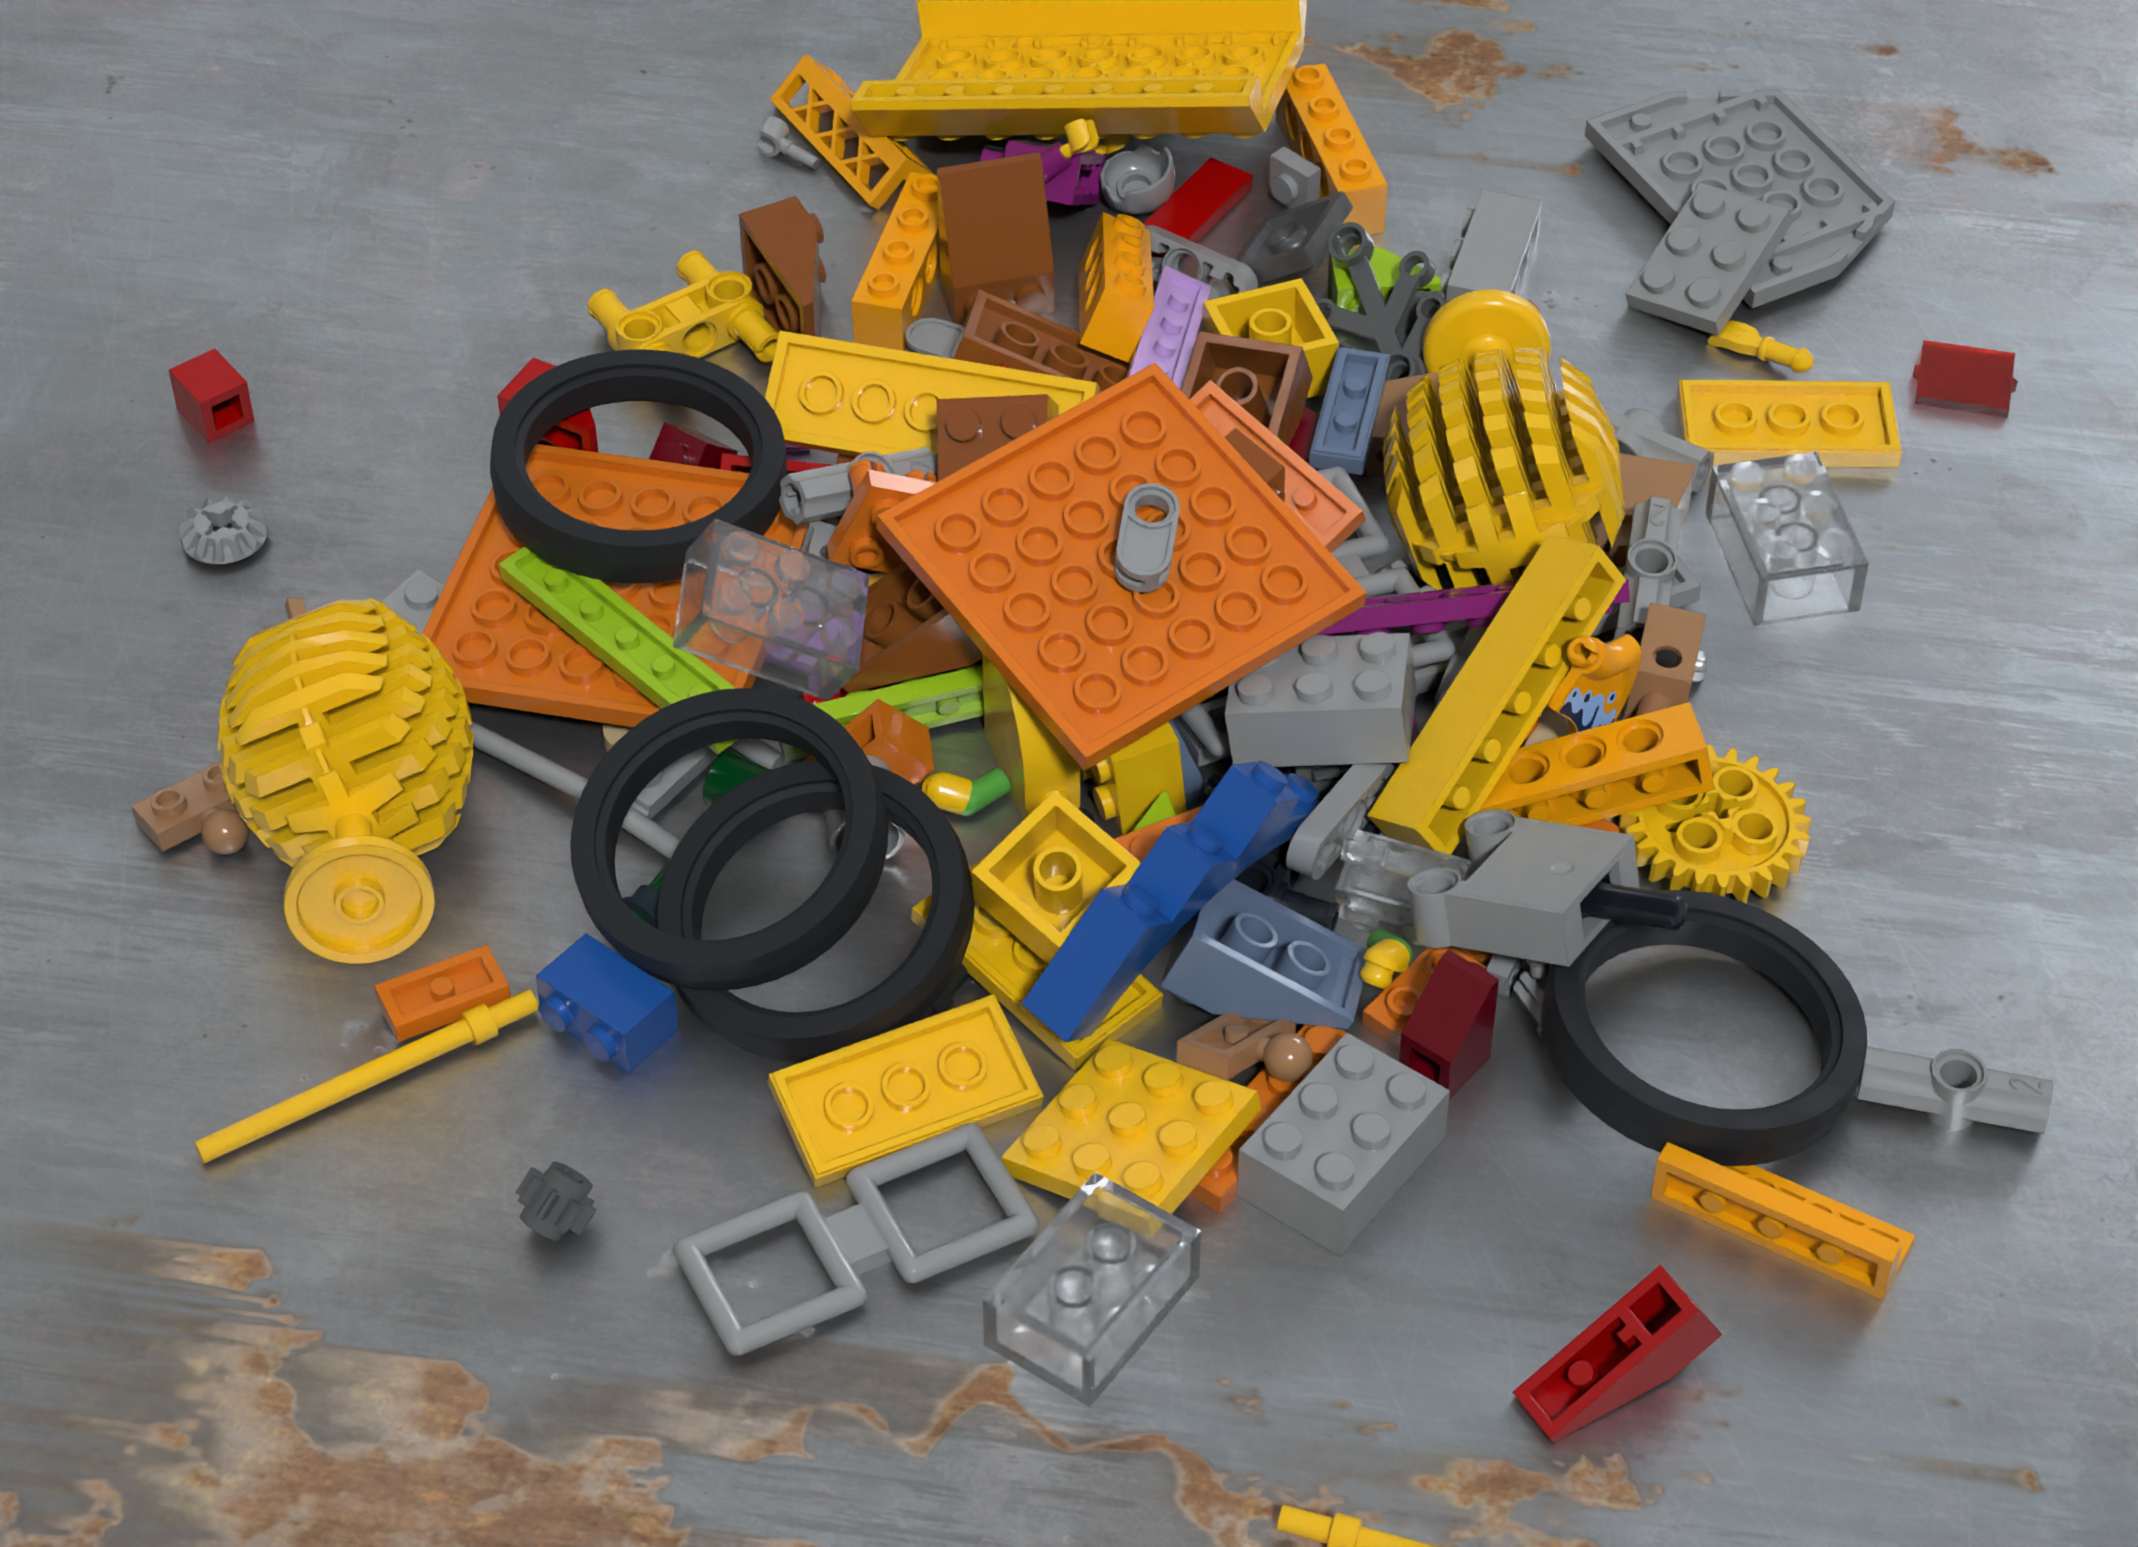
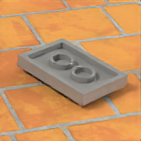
[1625,183,1793,336]

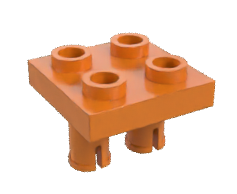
[827,460,937,573]

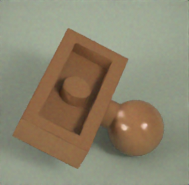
[131,762,249,855]
[1176,1012,1313,1082]

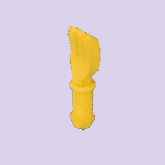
[1707,320,1814,373]

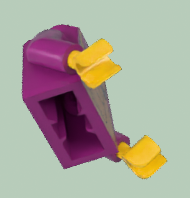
[980,119,1130,205]

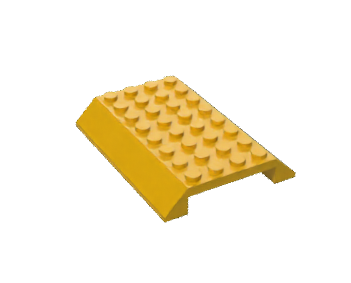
[850,0,1307,141]

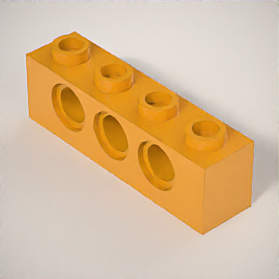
[1276,63,1388,235]
[851,172,940,351]
[1079,212,1154,363]
[1479,702,1715,826]

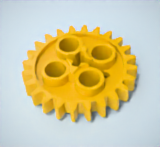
[1618,745,1811,903]

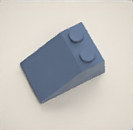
[1160,879,1367,1029]

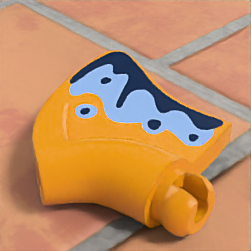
[1547,634,1642,734]

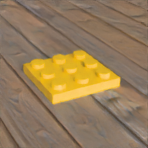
[1001,1038,1262,1232]

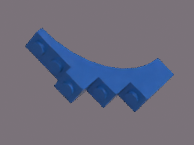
[1021,761,1320,1043]

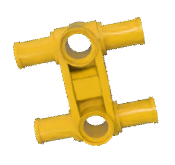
[587,250,779,363]

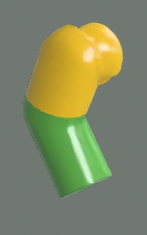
[921,767,1011,817]
[1360,928,1413,989]

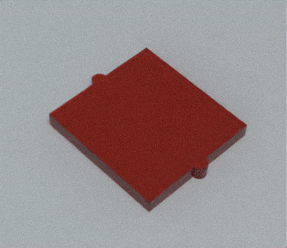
[1913,340,2018,418]

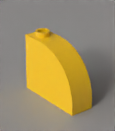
[982,652,1080,821]

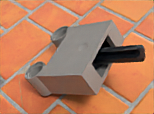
[1407,809,1688,979]

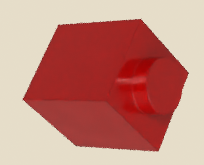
[169,348,254,443]

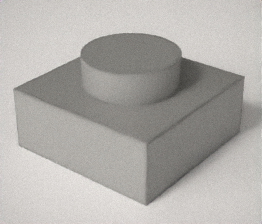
[1268,146,1321,208]

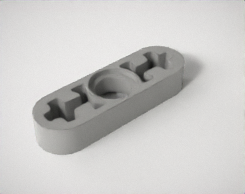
[1145,225,1258,300]
[1286,763,1395,880]

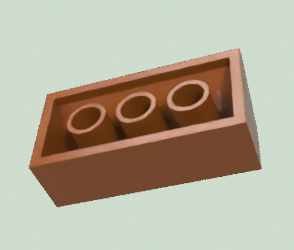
[950,289,1132,393]

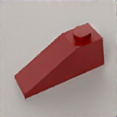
[1512,1264,1722,1443]

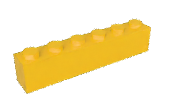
[1367,535,1626,862]

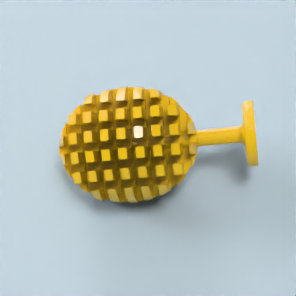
[1383,289,1625,590]
[217,598,474,964]

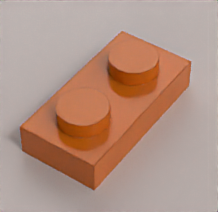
[374,944,511,1042]

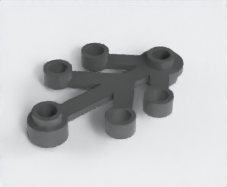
[1315,222,1447,381]

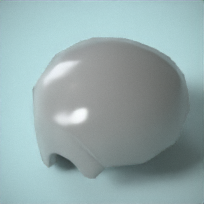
[1099,142,1176,215]

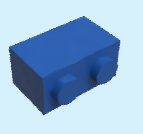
[536,933,679,1074]

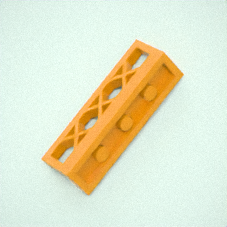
[770,53,935,210]
[1651,1142,1916,1300]

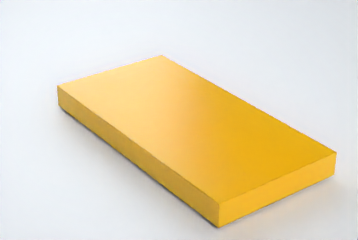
[1677,380,1902,468]
[911,853,1164,1071]
[767,994,1044,1188]

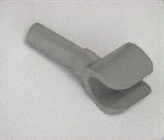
[757,117,820,169]

